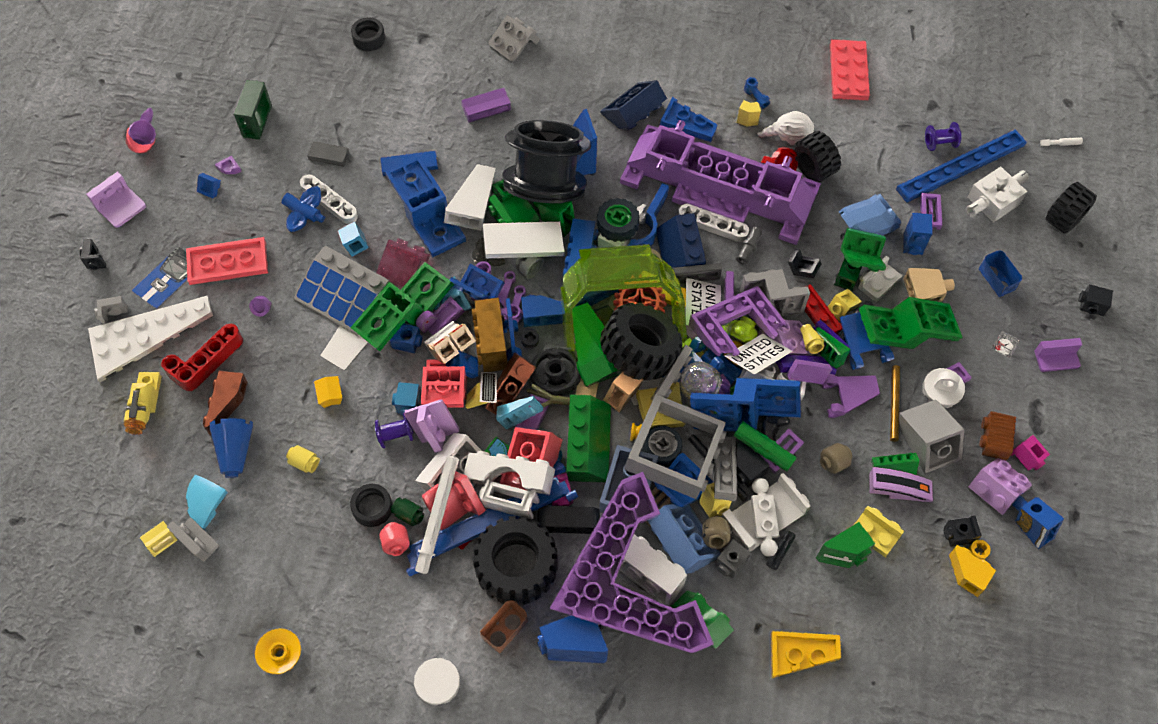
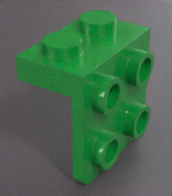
[487,195,540,223]
[840,228,886,272]

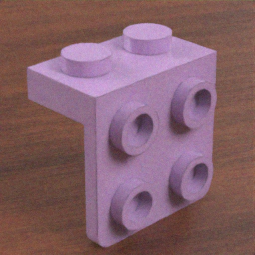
[86,172,146,228]
[758,320,813,356]
[969,458,1032,515]

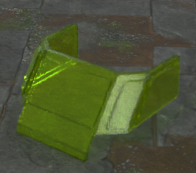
[560,244,687,352]

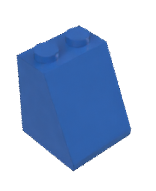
[537,615,608,663]

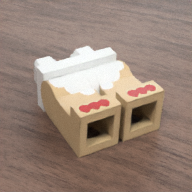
[424,321,476,364]

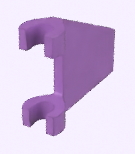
[822,374,880,418]

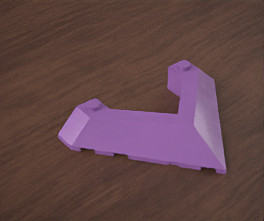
[549,472,713,653]

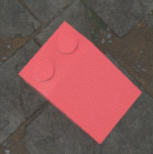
[500,427,562,491]

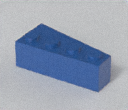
[563,219,599,295]

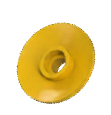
[255,628,301,674]

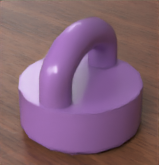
[249,296,272,317]

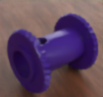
[925,122,961,151]
[375,413,414,448]

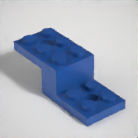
[385,156,466,258]
[690,378,801,431]

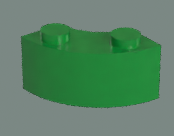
[671,591,734,649]

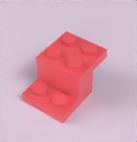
[421,360,467,408]

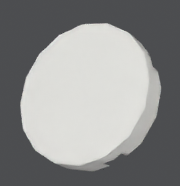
[414,658,460,705]

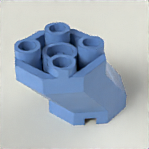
[839,194,902,235]

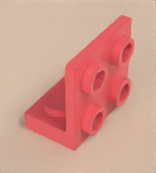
[422,472,486,530]

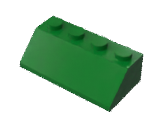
[566,395,611,483]

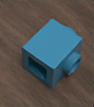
[338,221,369,257]
[392,382,421,415]

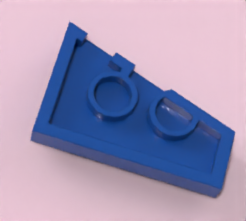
[660,97,718,142]

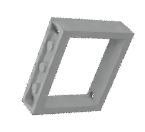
[624,394,727,499]

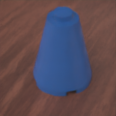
[210,418,253,478]

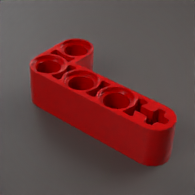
[161,324,243,391]

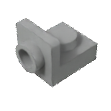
[95,296,128,324]

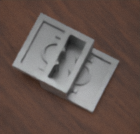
[739,269,810,317]

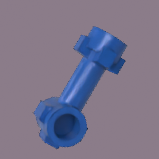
[744,77,770,109]

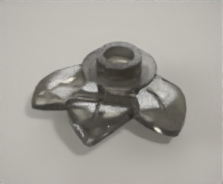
[472,237,506,267]

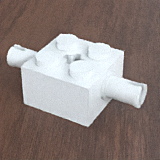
[966,167,1029,223]

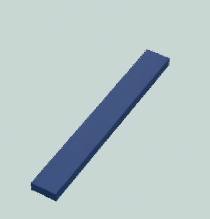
[896,129,1027,203]

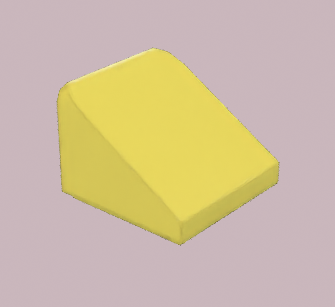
[465,383,488,409]

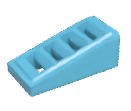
[496,396,543,429]

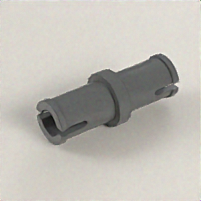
[736,227,762,265]

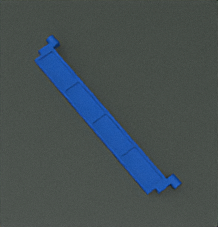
[406,477,578,577]

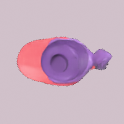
[126,108,156,153]

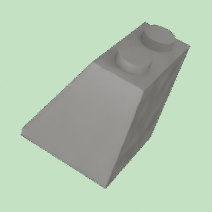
[899,400,964,473]

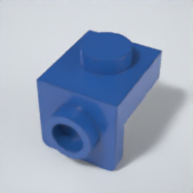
[446,351,478,379]

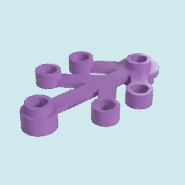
[471,261,526,322]

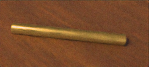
[890,365,900,442]

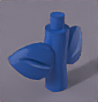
[282,186,325,232]

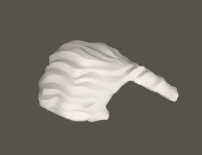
[757,111,814,145]

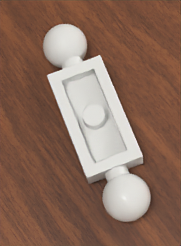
[751,478,779,557]

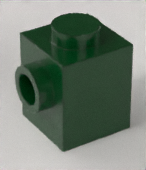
[834,258,862,292]

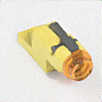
[124,372,162,435]

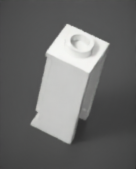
[479,479,540,520]

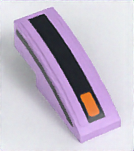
[869,467,933,502]

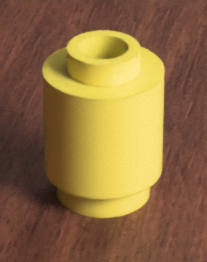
[286,445,320,473]

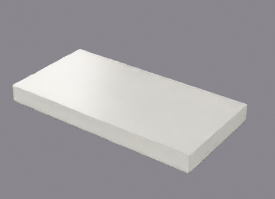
[483,222,564,259]

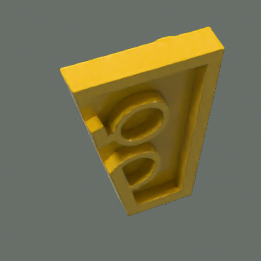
[771,631,841,678]

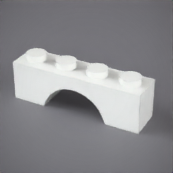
[464,451,555,495]

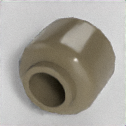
[820,443,853,474]
[702,516,731,549]

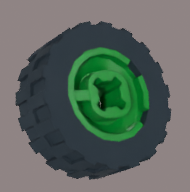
[597,198,640,242]

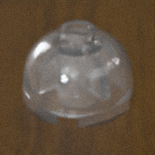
[679,362,722,400]

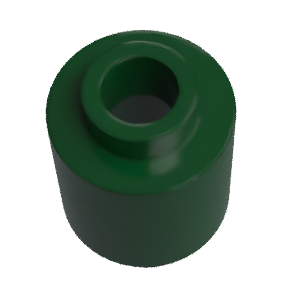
[391,497,425,526]

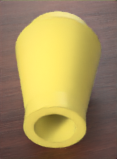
[800,324,824,354]

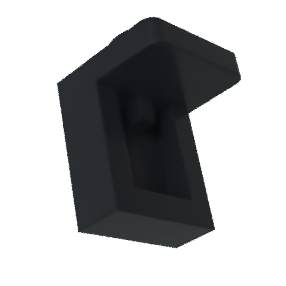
[80,239,107,270]
[788,249,822,278]

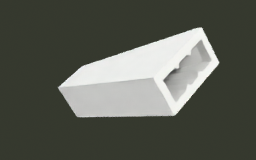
[444,164,496,231]

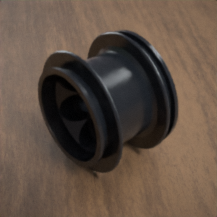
[502,120,591,203]

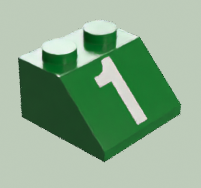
[816,522,875,568]

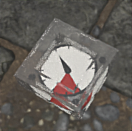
[992,331,1020,358]

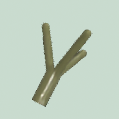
[527,384,570,408]

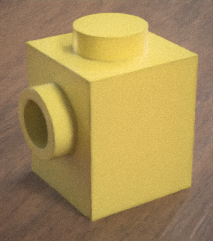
[699,483,732,518]

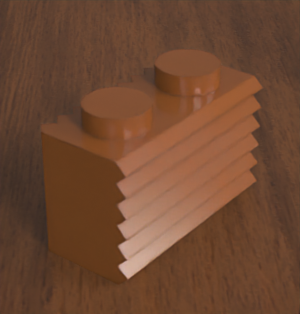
[979,411,1016,460]

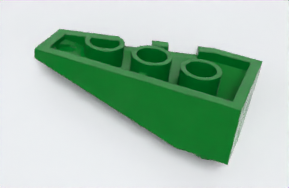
[570,303,623,387]

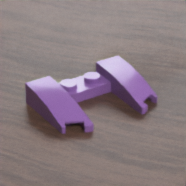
[689,286,786,356]

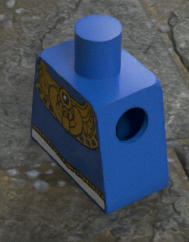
[1012,496,1064,549]

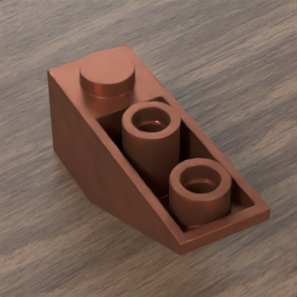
[485,353,536,415]
[203,371,248,435]

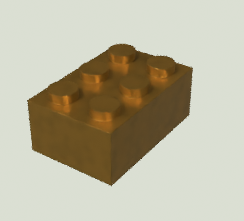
[472,298,507,372]

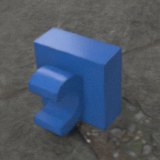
[197,173,221,199]

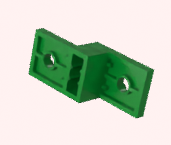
[350,262,454,351]
[859,297,963,349]

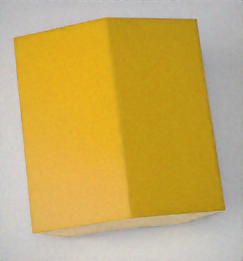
[314,376,342,408]

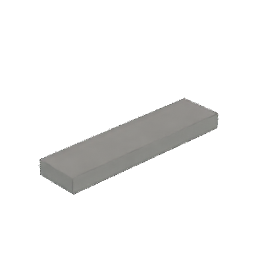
[714,436,737,501]

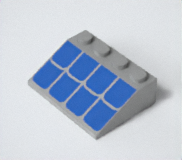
[293,246,389,336]

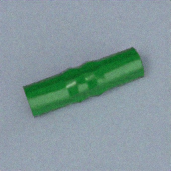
[734,421,797,472]

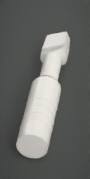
[1040,137,1083,146]

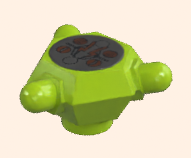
[722,316,757,345]

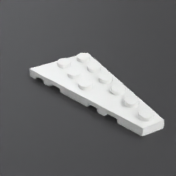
[88,296,213,383]

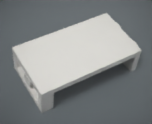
[721,473,810,552]

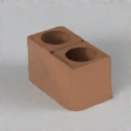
[479,600,528,653]

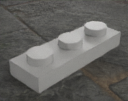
[651,345,692,401]

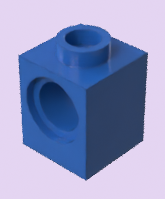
[390,324,423,354]

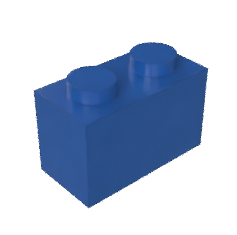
[903,212,932,255]

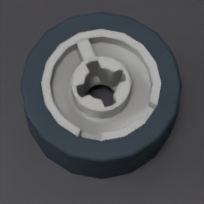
[642,426,683,467]

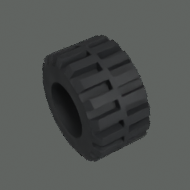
[793,131,841,183]
[1045,182,1097,234]

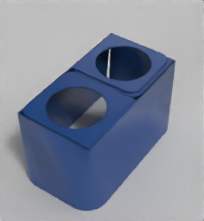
[978,250,1022,297]

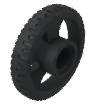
[530,348,581,396]

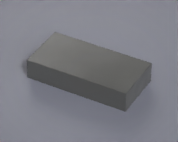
[307,141,349,167]

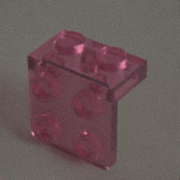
[376,238,431,287]

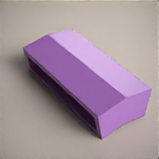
[461,88,511,122]

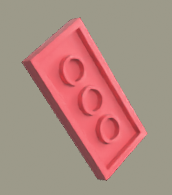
[830,40,870,100]
[186,237,268,285]

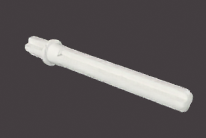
[415,456,459,574]

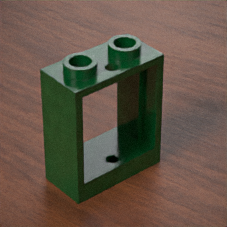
[234,80,272,140]

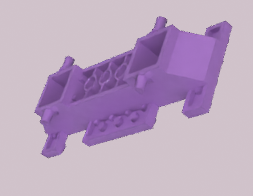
[620,120,821,245]

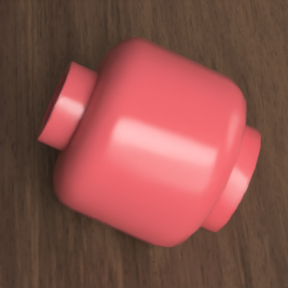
[379,522,410,556]

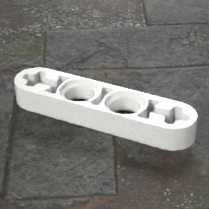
[300,175,358,224]
[678,204,749,242]

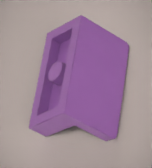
[1034,338,1082,372]

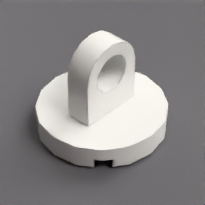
[922,368,965,408]

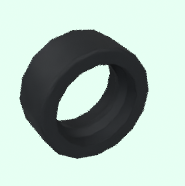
[351,17,386,51]
[350,483,392,527]

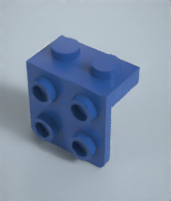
[450,264,505,300]
[654,453,713,507]

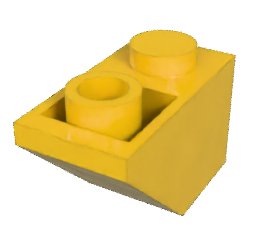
[949,545,996,597]

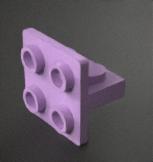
[404,400,459,453]

